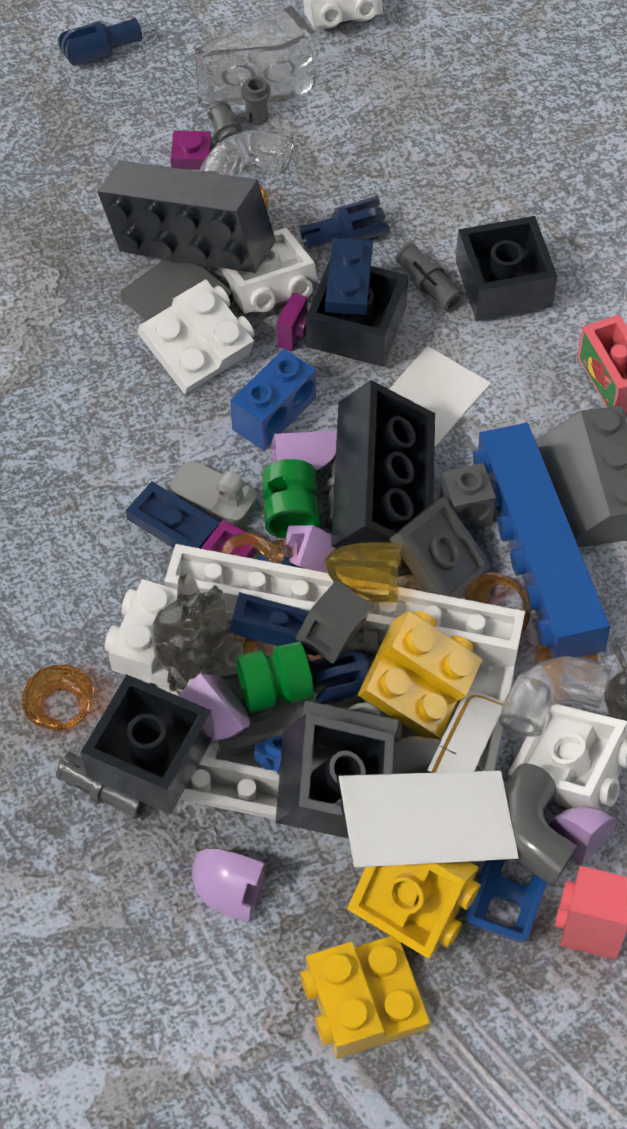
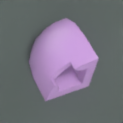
[271,430,337,470]
[285,525,361,576]
[178,673,250,740]
[549,806,617,865]
[192,849,265,923]

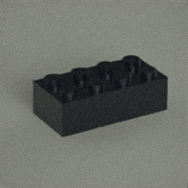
[97,160,276,273]
[331,380,435,576]

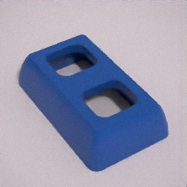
[466,859,547,943]

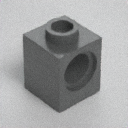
[440,463,496,531]
[295,580,374,664]

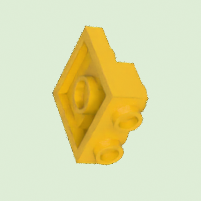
[358,611,483,739]
[347,861,481,959]
[299,936,430,1059]

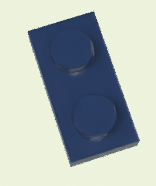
[325,238,373,315]
[126,481,220,549]
[228,592,317,657]

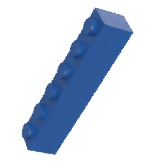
[473,422,610,662]

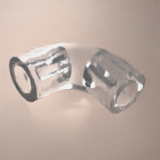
[199,130,294,177]
[498,655,612,737]

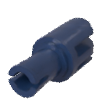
[58,18,143,66]
[300,196,391,250]
[308,650,376,705]

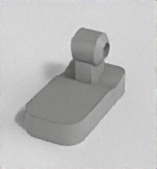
[170,461,258,529]

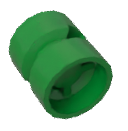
[262,459,320,539]
[236,641,314,714]

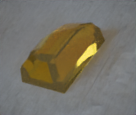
[325,542,401,603]

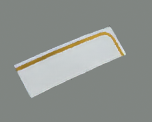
[428,689,506,773]

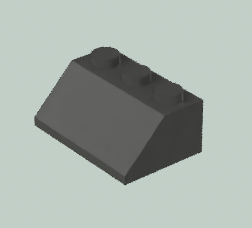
[535,405,627,547]

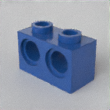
[230,349,316,451]

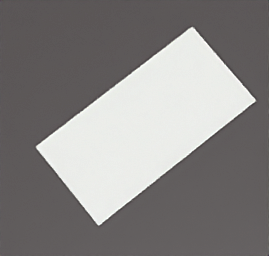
[389,346,491,447]
[338,771,519,868]

